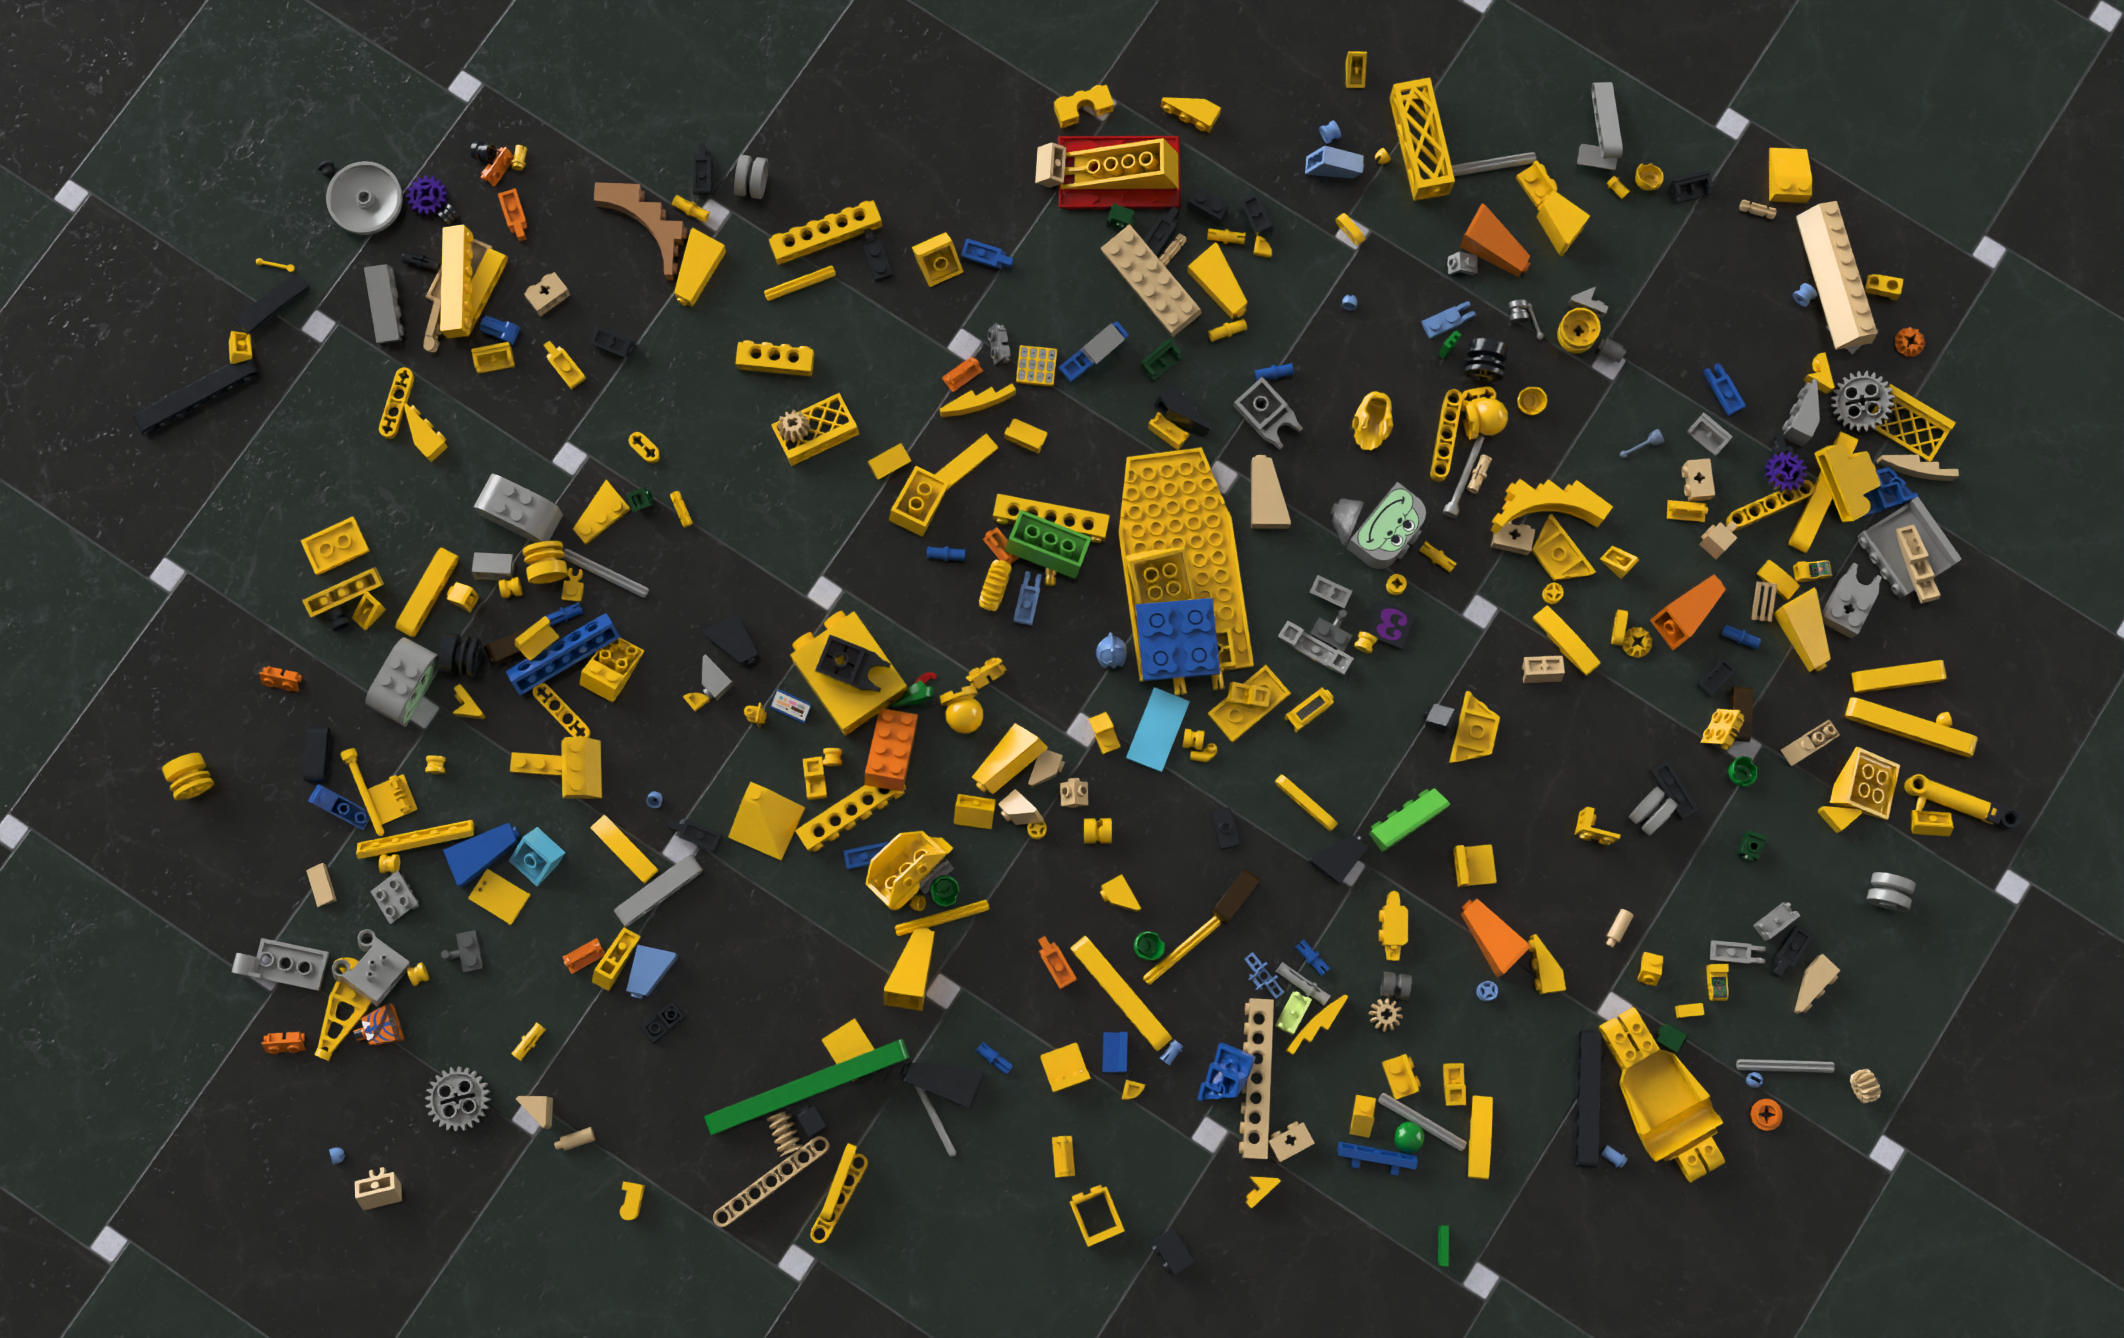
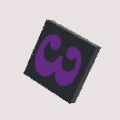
[1368,601,1416,650]

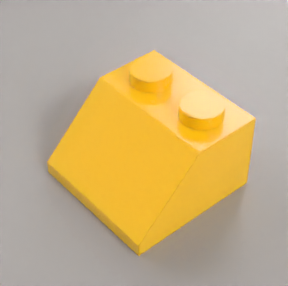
[912,232,963,287]

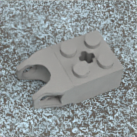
[1233,377,1303,450]
[1821,563,1882,639]

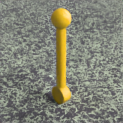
[256,258,295,273]

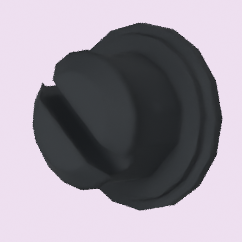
[318,161,334,177]

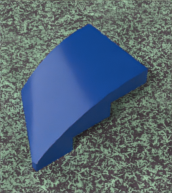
[1862,467,1918,517]
[1197,1043,1256,1101]

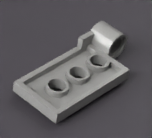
[232,938,330,991]

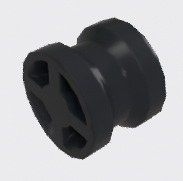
[437,204,461,227]

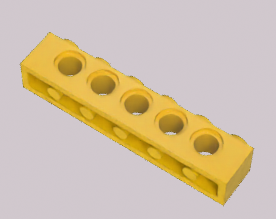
[769,200,882,265]
[993,494,1110,543]
[795,784,906,852]

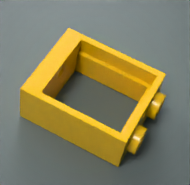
[1069,1184,1125,1247]

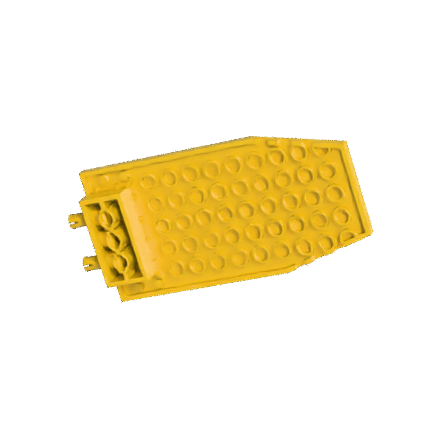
[1118,447,1254,695]

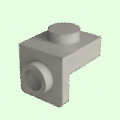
[1448,252,1478,275]

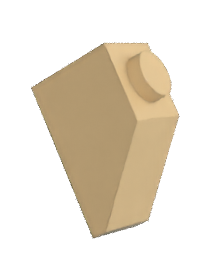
[1028,750,1065,788]
[998,789,1044,825]

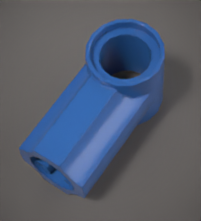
[479,315,521,346]

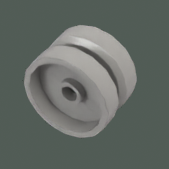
[734,155,768,199]
[1628,786,1678,836]
[1866,872,1916,911]

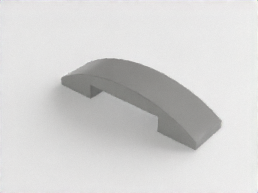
[1278,621,1354,675]

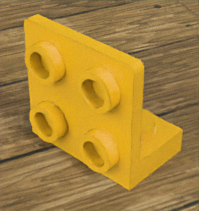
[1575,807,1621,845]
[1453,845,1497,887]
[1040,1043,1091,1093]

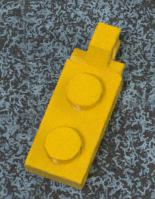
[544,341,586,390]

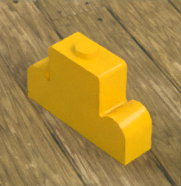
[1814,444,1881,522]

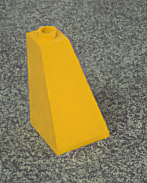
[1773,587,1830,672]
[884,928,934,1011]

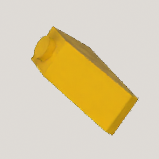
[592,927,641,991]

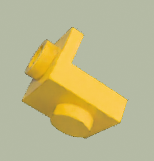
[1638,952,1663,986]

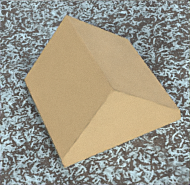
[516,1096,553,1129]

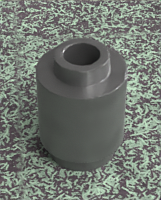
[1597,337,1626,363]

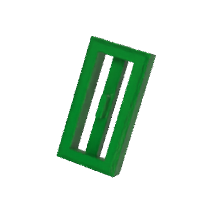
[1439,331,1461,359]
[1438,1226,1449,1266]

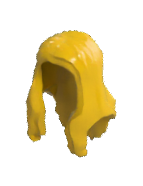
[1352,391,1393,451]

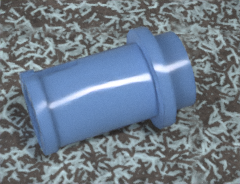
[1160,1040,1183,1066]
[1601,1145,1627,1168]

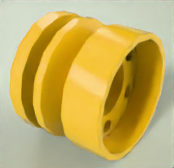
[1557,308,1601,354]
[522,541,568,584]
[162,753,214,800]

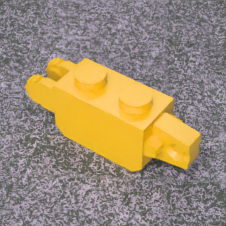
[1379,890,1408,961]

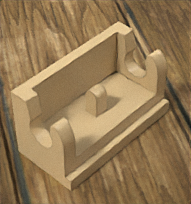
[1522,656,1565,683]

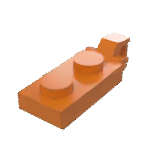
[498,188,527,242]
[1038,936,1077,990]

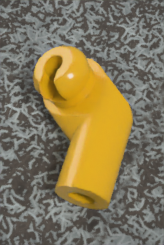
[1190,743,1217,762]

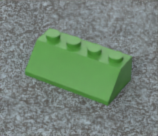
[1005,510,1092,579]
[1369,788,1451,852]

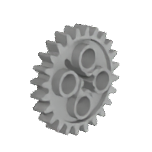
[1831,371,1894,432]
[425,1066,491,1132]

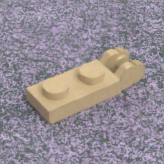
[424,298,442,353]

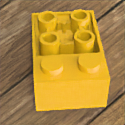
[579,638,644,703]

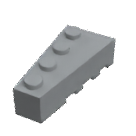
[364,264,404,344]

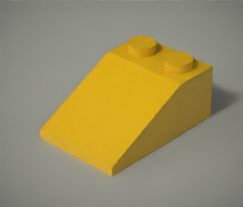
[1769,148,1812,203]
[889,466,950,537]

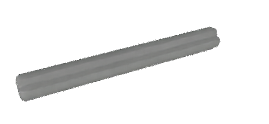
[1451,152,1536,176]
[563,549,649,598]
[1736,1059,1835,1073]
[1378,1093,1467,1151]

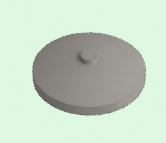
[326,161,403,235]

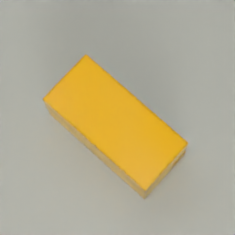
[1675,1003,1704,1018]

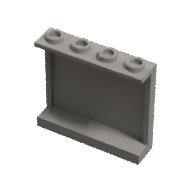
[1857,497,1961,599]

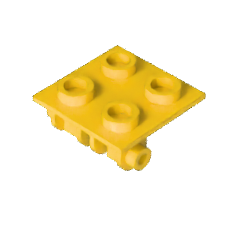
[1701,709,1744,750]
[367,774,418,825]

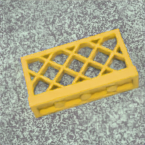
[1870,384,1956,462]
[771,393,859,466]

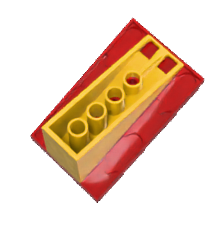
[1058,136,1181,210]

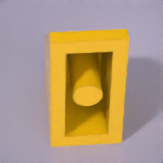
[447,582,480,613]
[1100,874,1141,912]

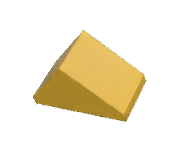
[1346,52,1367,88]
[1600,546,1639,579]
[352,591,387,630]
[1818,806,1862,833]

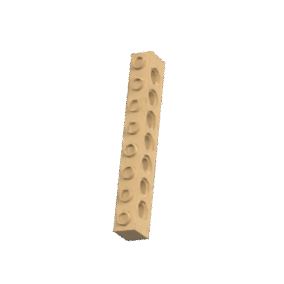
[1239,998,1274,1159]

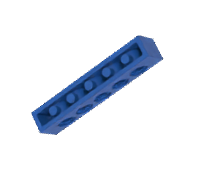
[506,613,620,695]

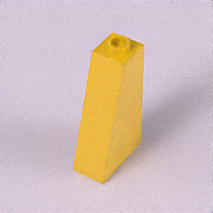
[674,228,727,307]
[1187,242,1247,320]
[972,724,1048,794]

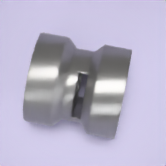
[1508,300,1529,323]

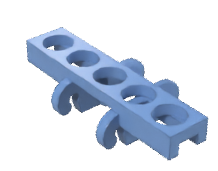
[1244,952,1284,999]

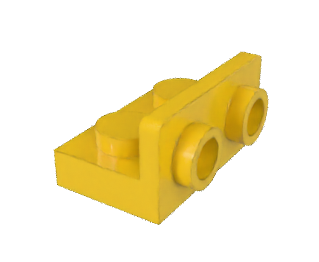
[1516,160,1558,207]
[1381,1054,1421,1100]

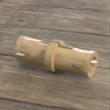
[1467,455,1492,494]

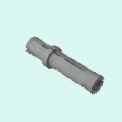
[1276,962,1331,1006]

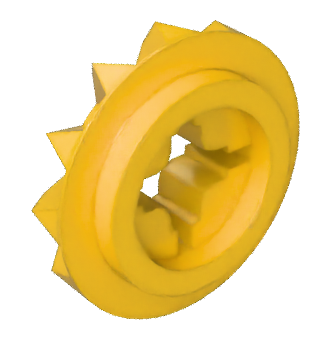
[1622,627,1652,658]

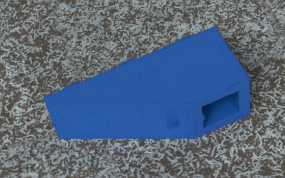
[308,784,370,831]

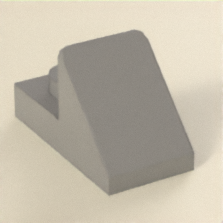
[1568,287,1608,319]

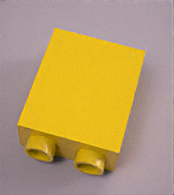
[790,611,908,736]

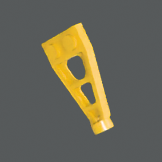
[314,981,371,1061]

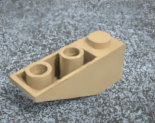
[1781,719,1840,766]
[1794,954,1840,1014]

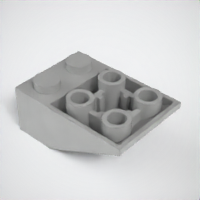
[1782,378,1820,447]

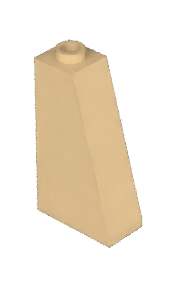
[1251,455,1291,529]

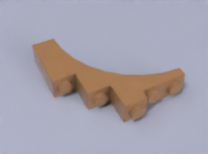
[594,182,687,281]

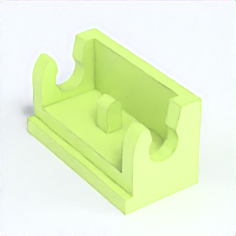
[1275,991,1312,1035]

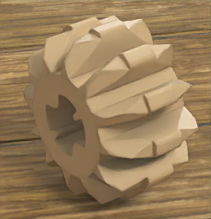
[777,409,810,443]
[1369,998,1403,1032]
[1850,1069,1881,1103]

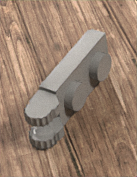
[1710,940,1766,964]

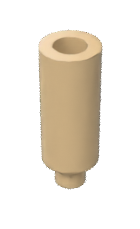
[1606,909,1634,948]
[554,1127,595,1151]

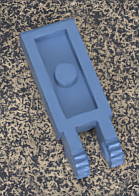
[1421,301,1476,339]
[1013,571,1042,626]

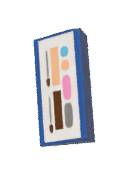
[770,689,813,724]

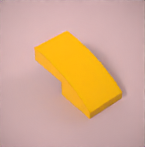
[1757,560,1800,600]
[1227,682,1270,708]
[803,756,827,800]
[1443,1063,1466,1106]

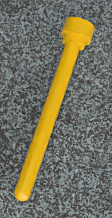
[340,748,384,836]

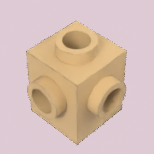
[1060,778,1088,808]

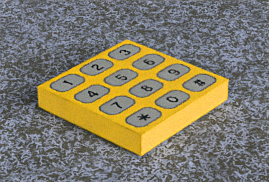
[1016,345,1057,387]

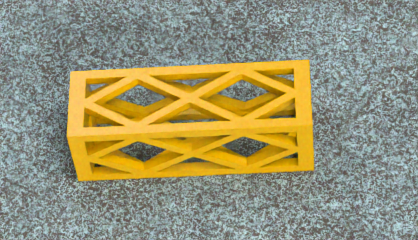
[1389,77,1455,201]

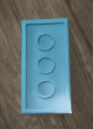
[1126,687,1190,773]

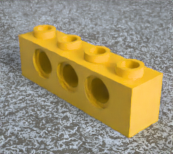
[735,340,814,377]
[302,567,384,617]

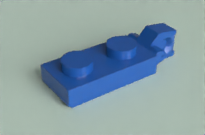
[961,239,1014,269]

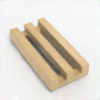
[1751,581,1777,622]

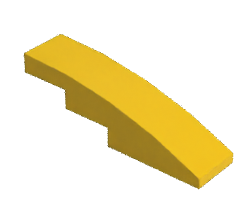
[940,384,1016,417]
[1533,605,1601,676]
[590,814,659,884]
[1285,995,1348,1055]
[1468,1095,1493,1180]

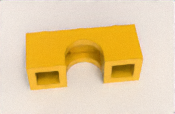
[1054,84,1114,128]

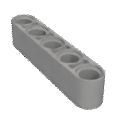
[1592,82,1623,158]
[614,854,703,927]

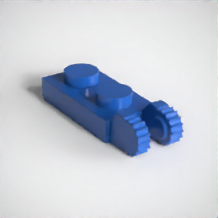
[1704,363,1746,416]

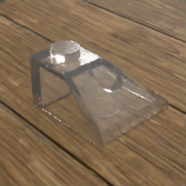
[1331,499,1364,546]

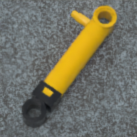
[1904,774,2021,831]

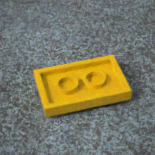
[300,517,370,576]

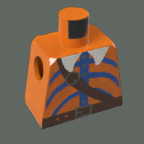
[354,1003,405,1046]

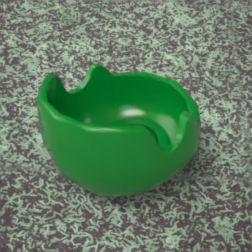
[1728,756,1758,787]
[930,875,959,907]
[1134,931,1165,961]
[1394,1121,1425,1154]

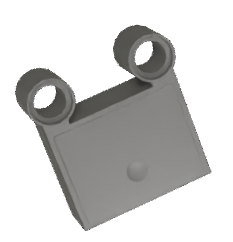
[332,929,410,1007]

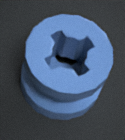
[1319,120,1341,144]
[1793,283,1817,307]
[1476,981,1498,1002]

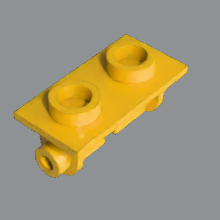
[1667,500,1708,522]
[966,658,1006,690]
[744,703,767,728]
[1052,1136,1075,1177]

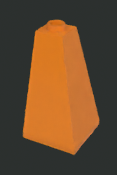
[1460,204,1531,277]
[1650,574,1726,651]
[1461,899,1531,977]

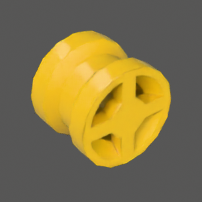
[1386,574,1407,596]
[1542,583,1564,605]
[1354,632,1377,654]
[823,748,842,766]
[425,756,446,774]
[1027,821,1047,840]
[379,854,400,874]
[407,962,429,986]

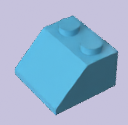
[509,827,565,886]

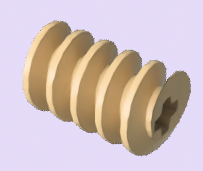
[767,1112,802,1156]

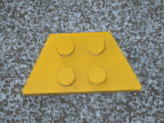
[1531,514,1596,581]
[1449,691,1500,763]

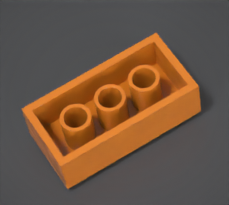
[865,708,918,792]

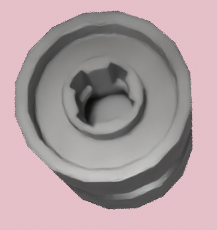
[1380,971,1412,1000]

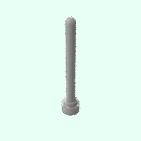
[1443,434,1484,518]
[915,1086,956,1157]

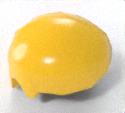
[1635,163,1664,191]
[1517,387,1548,415]

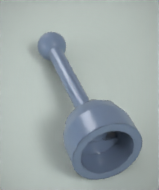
[1620,429,1664,458]

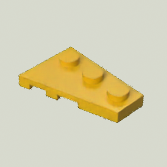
[573,480,631,545]

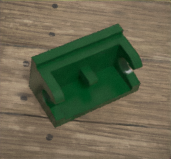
[1140,338,1182,382]

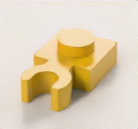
[561,568,584,603]

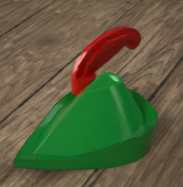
[892,672,937,707]

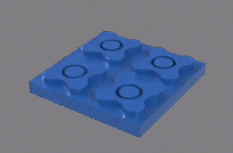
[1136,598,1220,681]

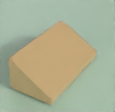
[306,863,337,907]

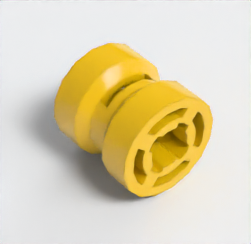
[499,577,522,599]
[1183,729,1204,750]

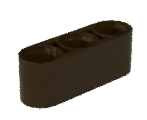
[484,627,530,666]
[1730,687,1753,743]
[1211,869,1260,925]

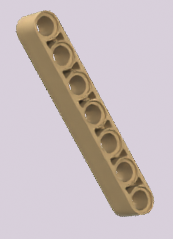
[713,1136,830,1227]

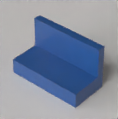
[1102,1032,1128,1073]

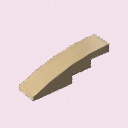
[1876,455,1959,481]
[1896,525,1941,604]

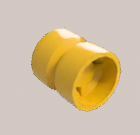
[1084,818,1112,844]

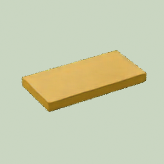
[1208,665,1291,743]

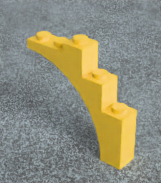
[1490,479,1613,534]

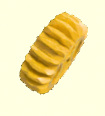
[979,560,1011,611]

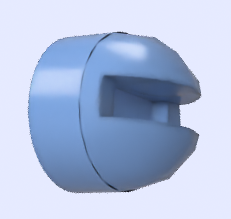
[1341,295,1357,311]
[646,791,663,808]
[1746,1072,1763,1088]
[329,1148,345,1165]

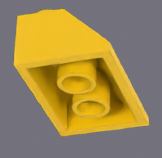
[561,737,602,799]

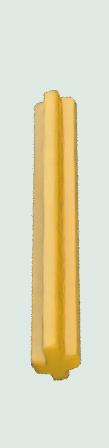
[895,900,989,936]
[1143,916,1221,985]

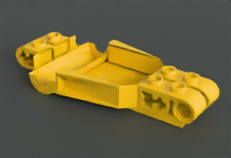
[1599,1007,1725,1182]

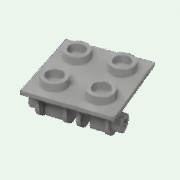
[371,871,419,924]

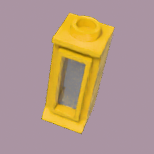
[1284,688,1334,733]

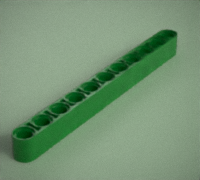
[704,1039,910,1135]

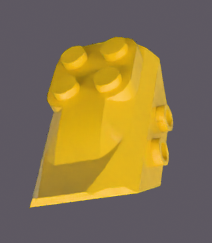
[866,831,954,910]

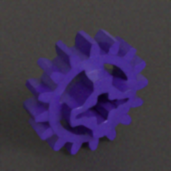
[406,175,448,217]
[1764,452,1807,493]

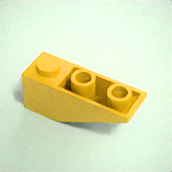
[1161,98,1221,132]
[404,403,448,462]
[1528,934,1566,995]

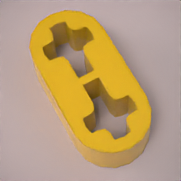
[1335,213,1365,246]
[1462,387,1496,406]
[629,432,660,464]
[1611,609,1628,646]

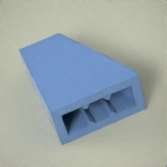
[1305,146,1364,179]
[626,945,678,999]

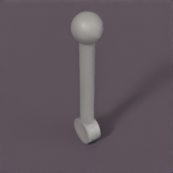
[1527,303,1544,340]

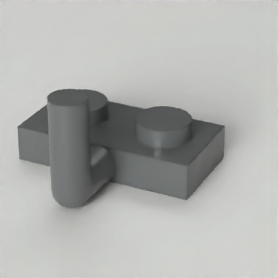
[1310,610,1353,652]
[441,930,484,973]

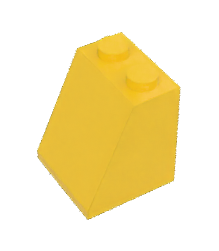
[1537,190,1590,256]

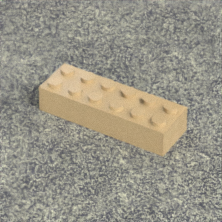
[1101,224,1202,337]

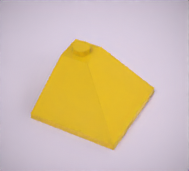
[1126,547,1196,604]
[1830,747,1900,820]
[728,782,805,861]

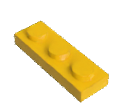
[510,752,562,776]

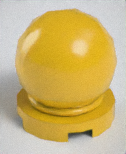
[1462,398,1508,439]
[940,686,983,734]

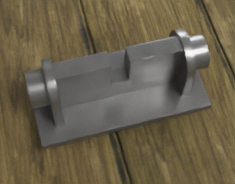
[987,323,1011,365]
[919,858,954,894]

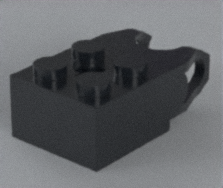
[815,635,891,693]

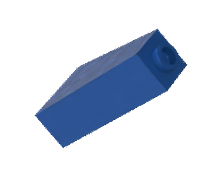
[443,823,520,888]

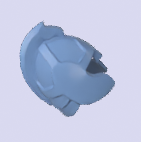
[1096,632,1127,669]

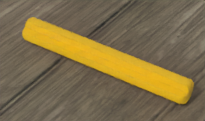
[764,266,836,301]

